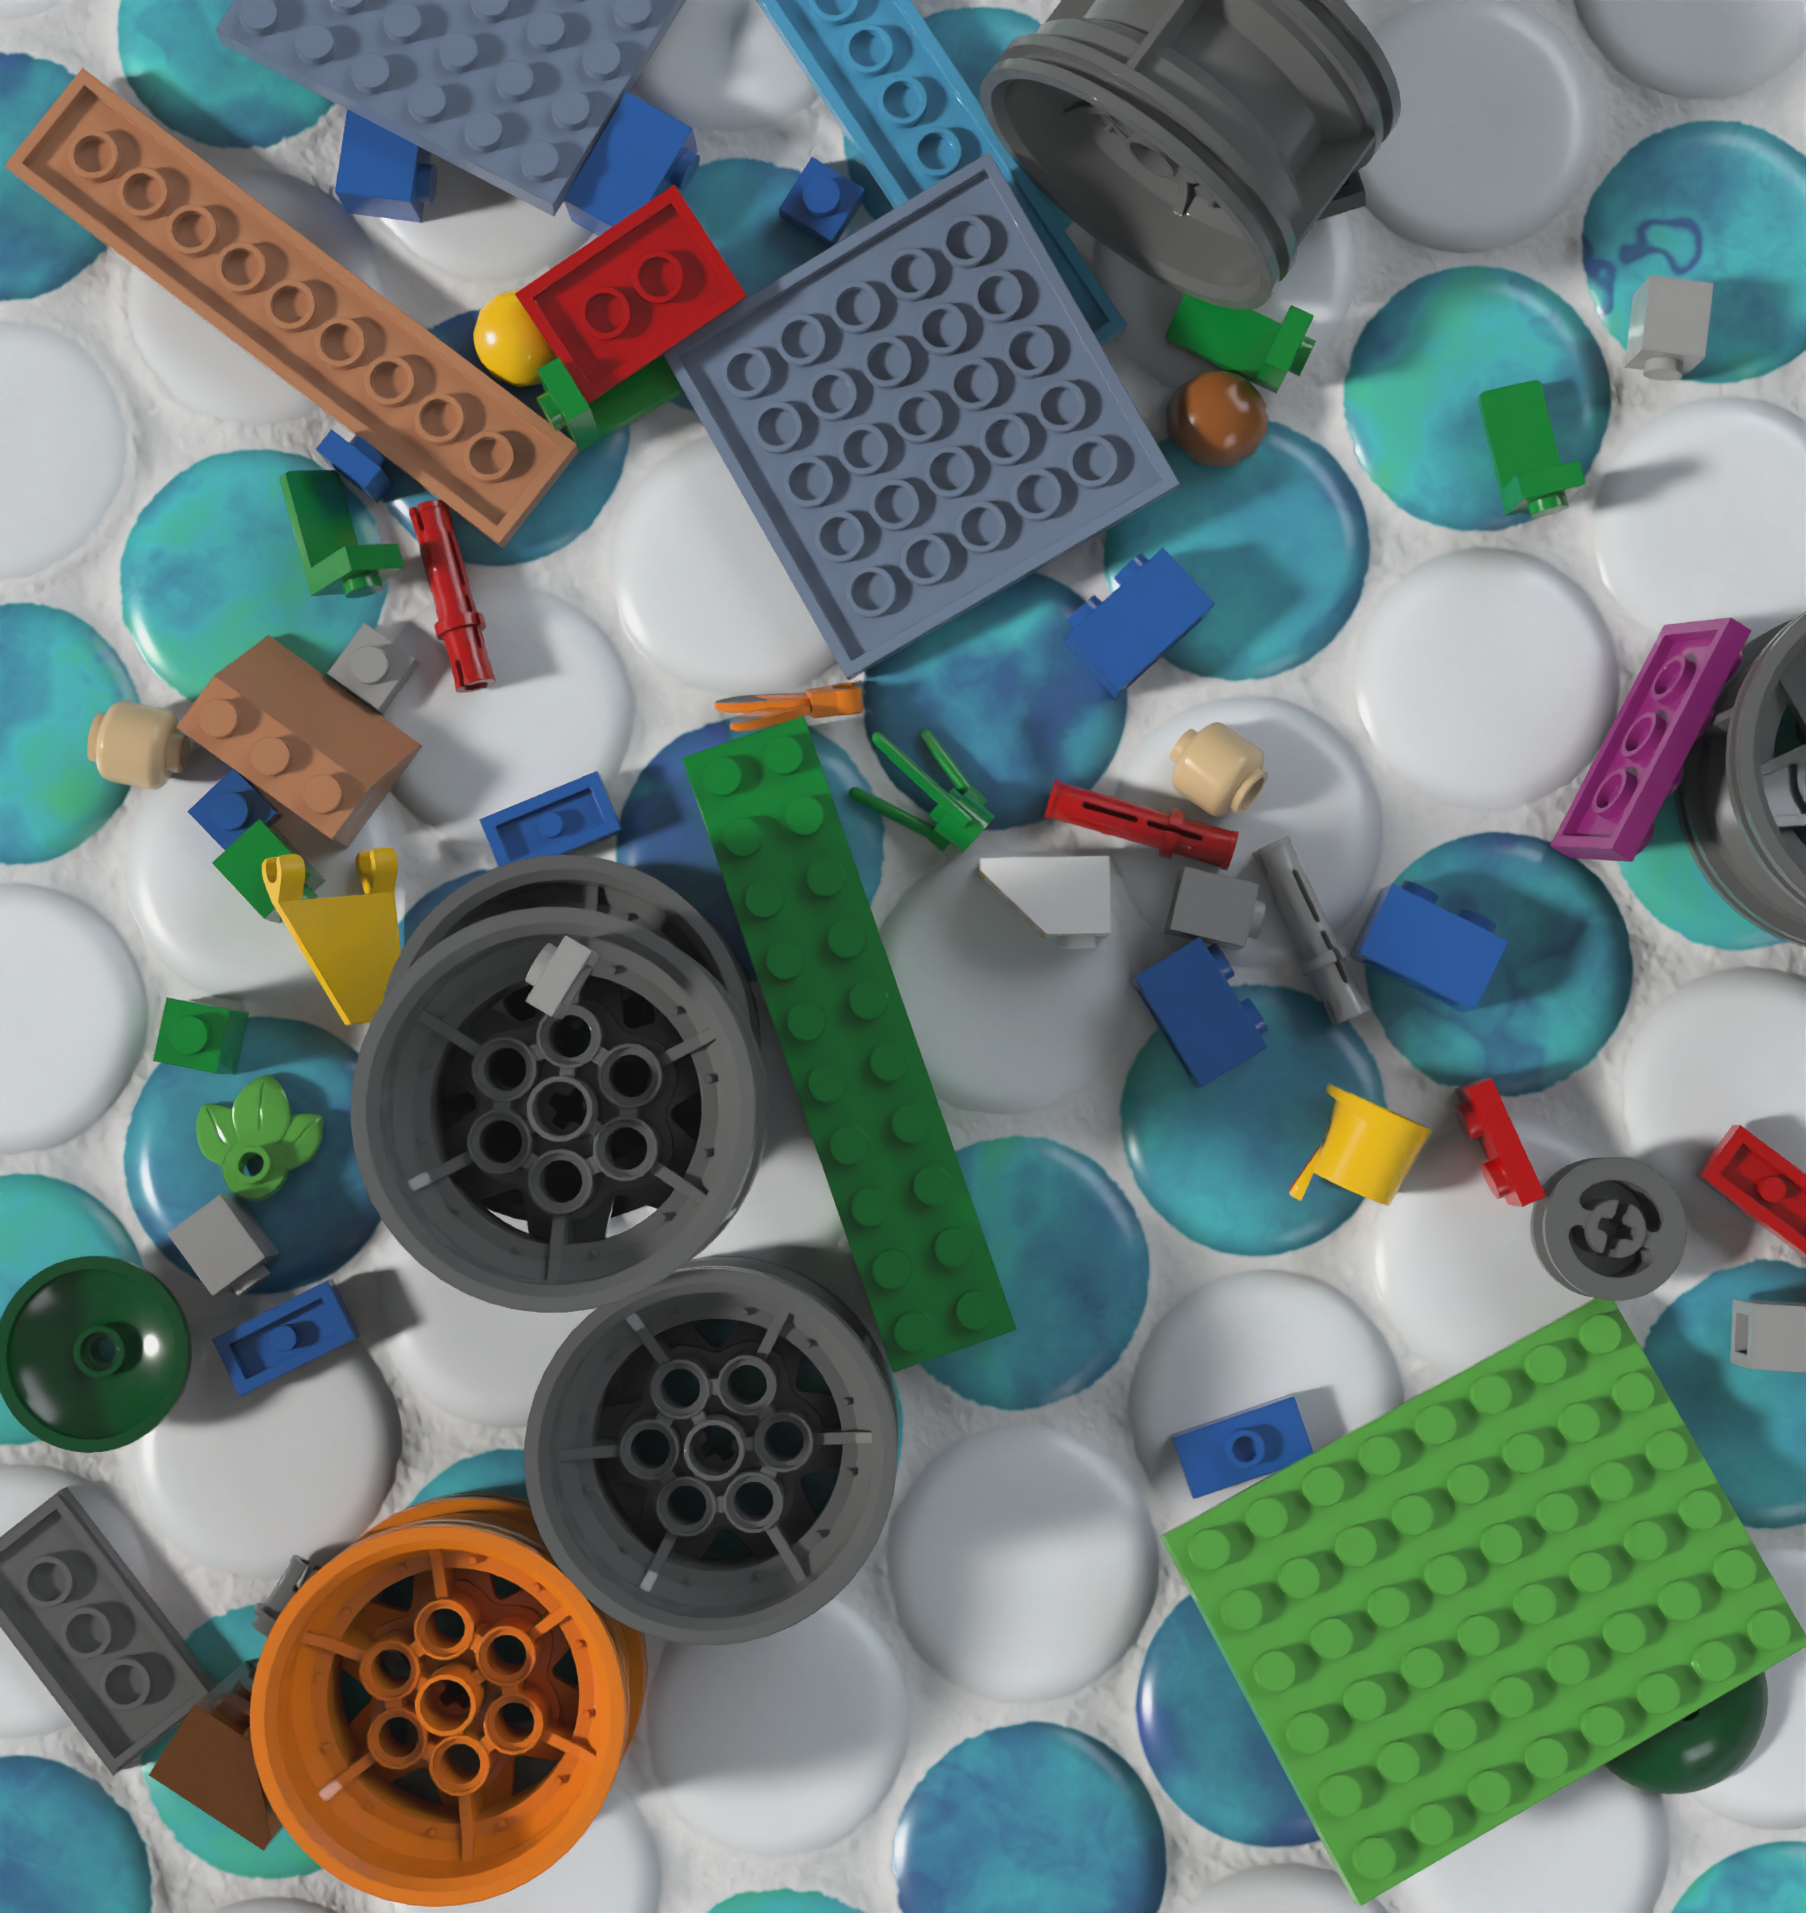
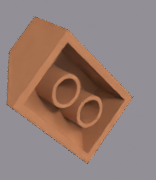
[176,635,422,847]

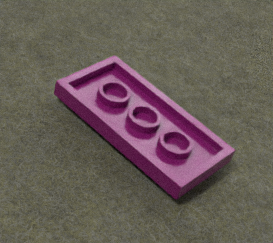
[1550,618,1752,862]

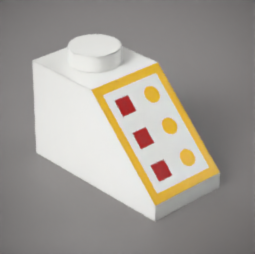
[979,856,1111,950]

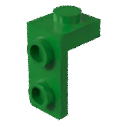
[1165,293,1316,394]
[536,355,684,452]
[1477,380,1586,518]
[279,470,405,598]

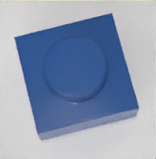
[779,157,865,247]
[316,429,393,504]
[187,768,283,850]

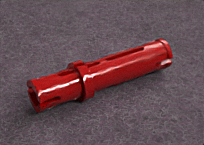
[408,500,496,693]
[1044,779,1239,870]

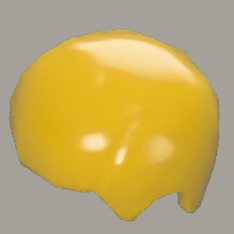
[473,289,557,388]

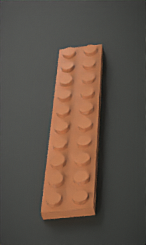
[4,68,579,548]

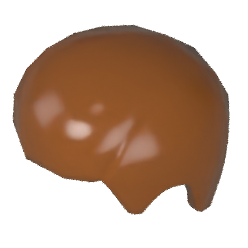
[1166,370,1269,467]

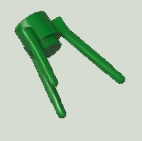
[849,729,995,854]

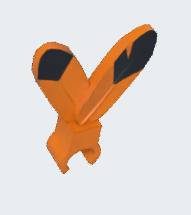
[714,682,863,731]

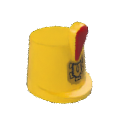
[1289,1083,1432,1206]

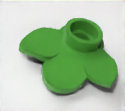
[196,1074,324,1201]

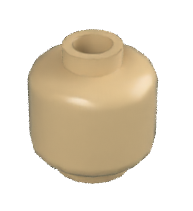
[87,701,190,790]
[1170,722,1268,817]

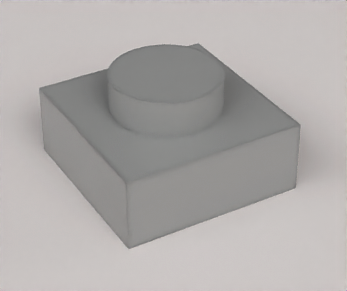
[327,623,420,713]
[525,935,601,1019]

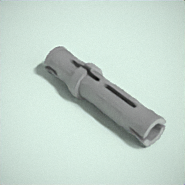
[1252,836,1370,1026]

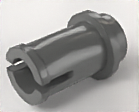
[252,1555,321,1637]

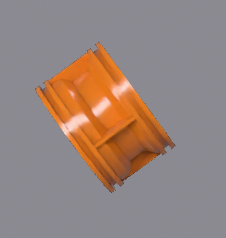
[250,1492,648,1907]

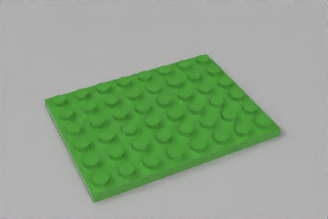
[1160,1298,1806,1906]

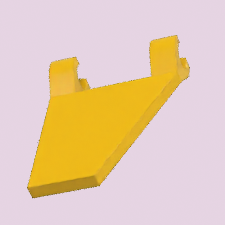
[262,847,401,1025]

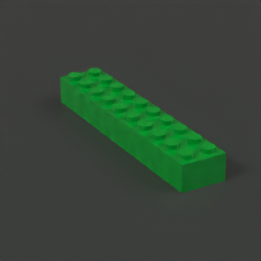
[682,716,1017,1373]

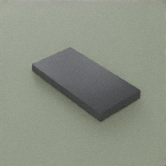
[0,1487,218,1776]

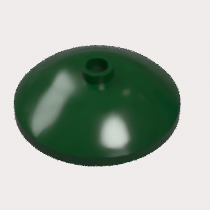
[0,1255,192,1453]
[1604,1671,1768,1794]

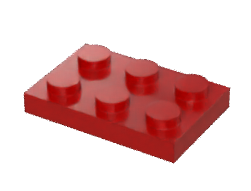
[515,184,747,404]

